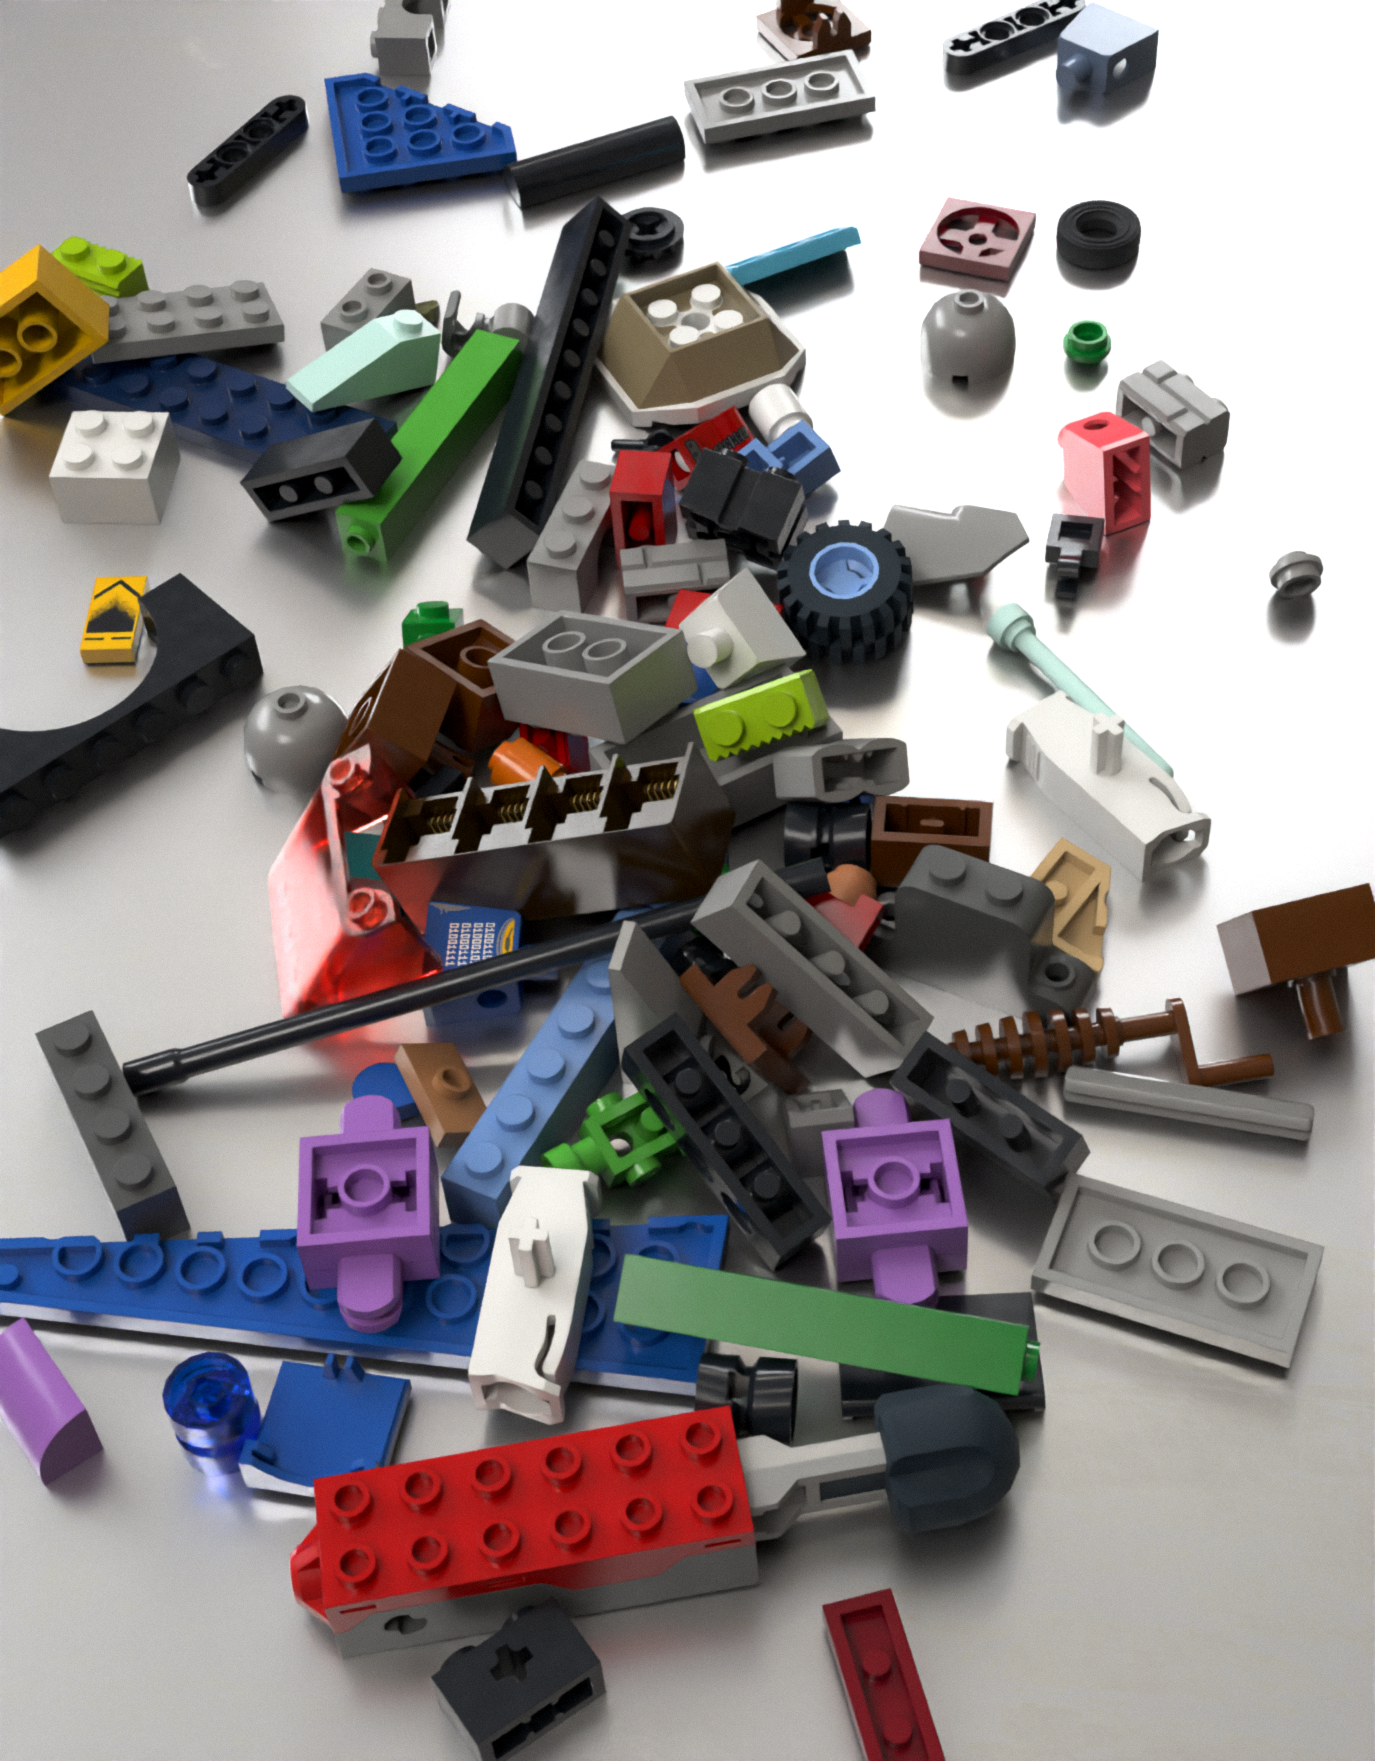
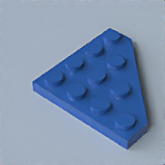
[324,72,517,193]

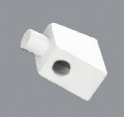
[679,568,806,690]

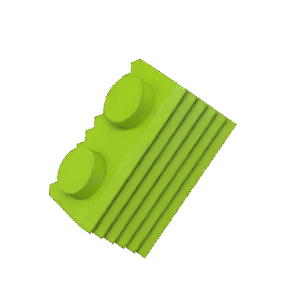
[51,236,149,298]
[693,669,830,762]

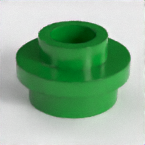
[1063,319,1112,364]

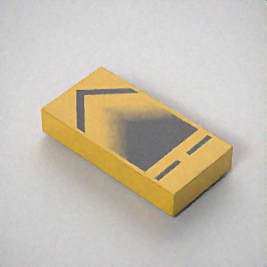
[79,576,151,663]

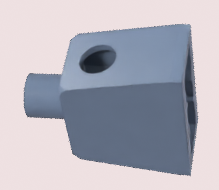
[1055,1,1159,94]

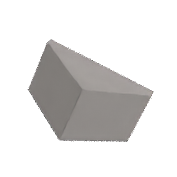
[781,1089,854,1179]

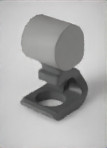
[442,290,534,358]

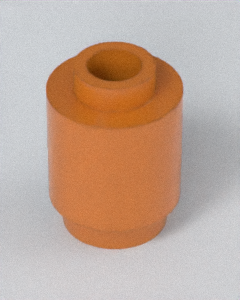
[488,737,567,786]

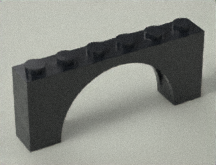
[0,573,264,839]

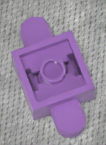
[821,1088,969,1309]
[297,1095,440,1333]

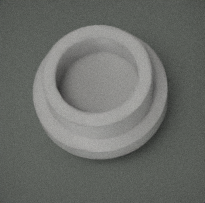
[1269,551,1324,598]

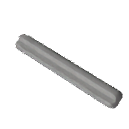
[1063,1065,1314,1141]

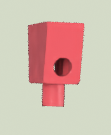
[1057,412,1151,536]

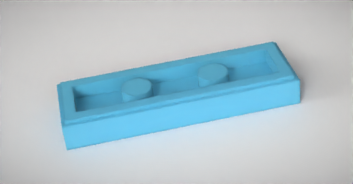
[724,226,862,285]

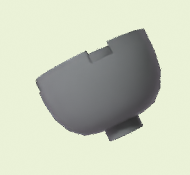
[920,289,1016,384]
[244,685,348,795]

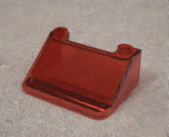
[268,744,443,1018]

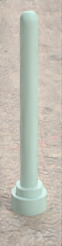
[987,602,1174,778]

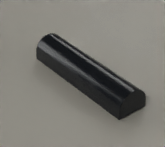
[503,115,686,208]

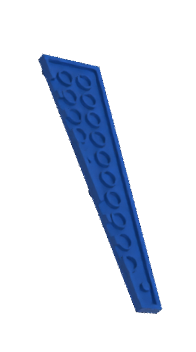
[0,1215,730,1396]

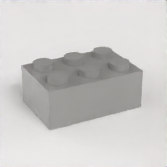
[487,610,698,745]

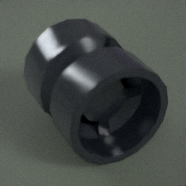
[784,802,872,873]
[695,1352,798,1448]

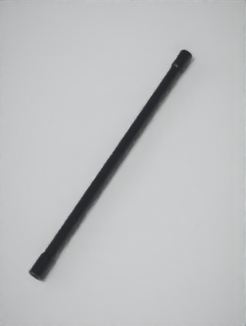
[122,857,831,1097]

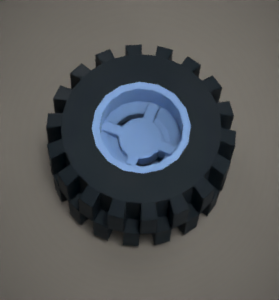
[777,519,914,666]

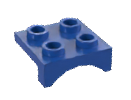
[238,1353,412,1497]

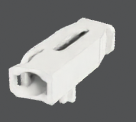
[1005,690,1212,882]
[468,1166,603,1425]

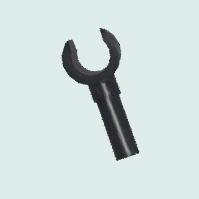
[611,429,678,452]

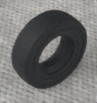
[1056,200,1141,269]

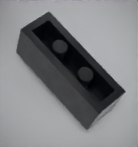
[240,418,403,522]
[889,1030,1091,1204]

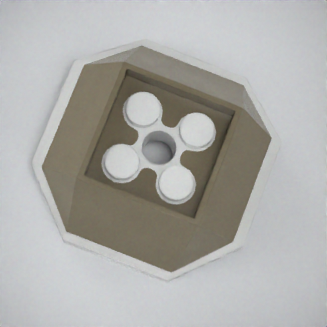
[591,261,807,427]

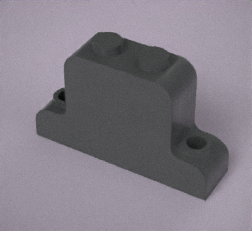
[863,845,1096,1029]

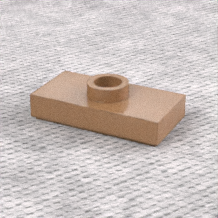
[394,1043,487,1148]

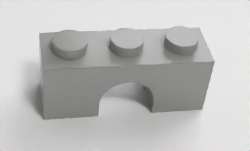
[370,0,451,76]
[526,460,616,613]

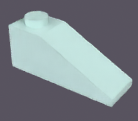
[286,310,441,412]

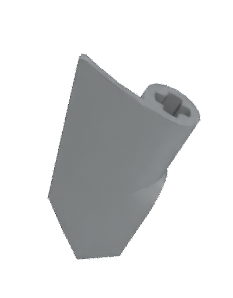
[883,504,1030,586]

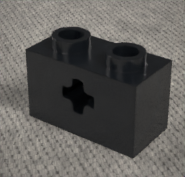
[431,1596,606,1761]

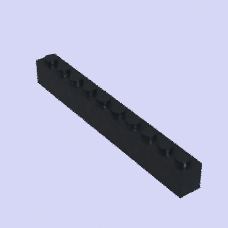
[466,195,633,569]

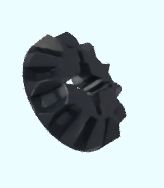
[622,207,685,261]

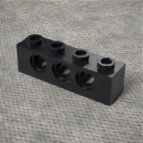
[620,1012,832,1271]

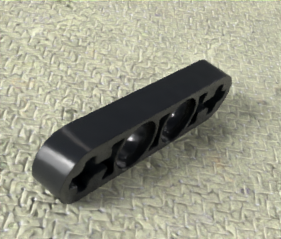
[942,0,1086,75]
[187,95,309,206]

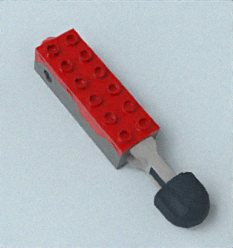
[290,1384,1020,1659]

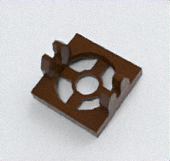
[756,0,872,61]
[679,963,813,1095]

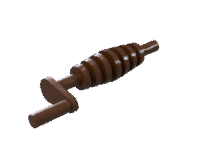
[947,996,1274,1088]

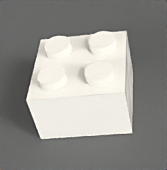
[49,410,181,525]

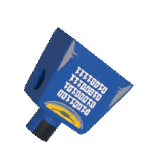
[420,901,559,1026]

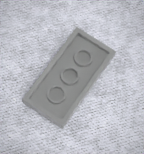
[683,49,876,144]
[91,280,285,364]
[1031,1172,1325,1368]

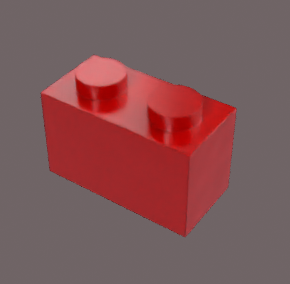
[609,450,678,570]

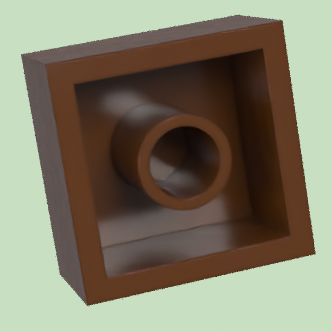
[320,648,475,817]
[1216,883,1375,1040]

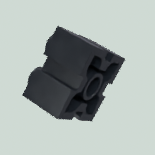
[678,447,808,571]

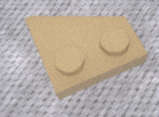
[1030,837,1111,983]

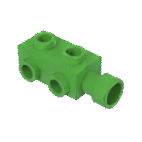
[540,1091,687,1188]

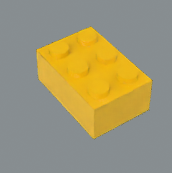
[0,244,110,416]

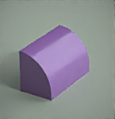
[0,1317,104,1486]

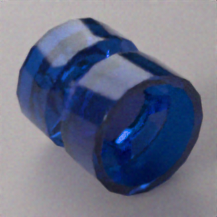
[162,1352,264,1476]

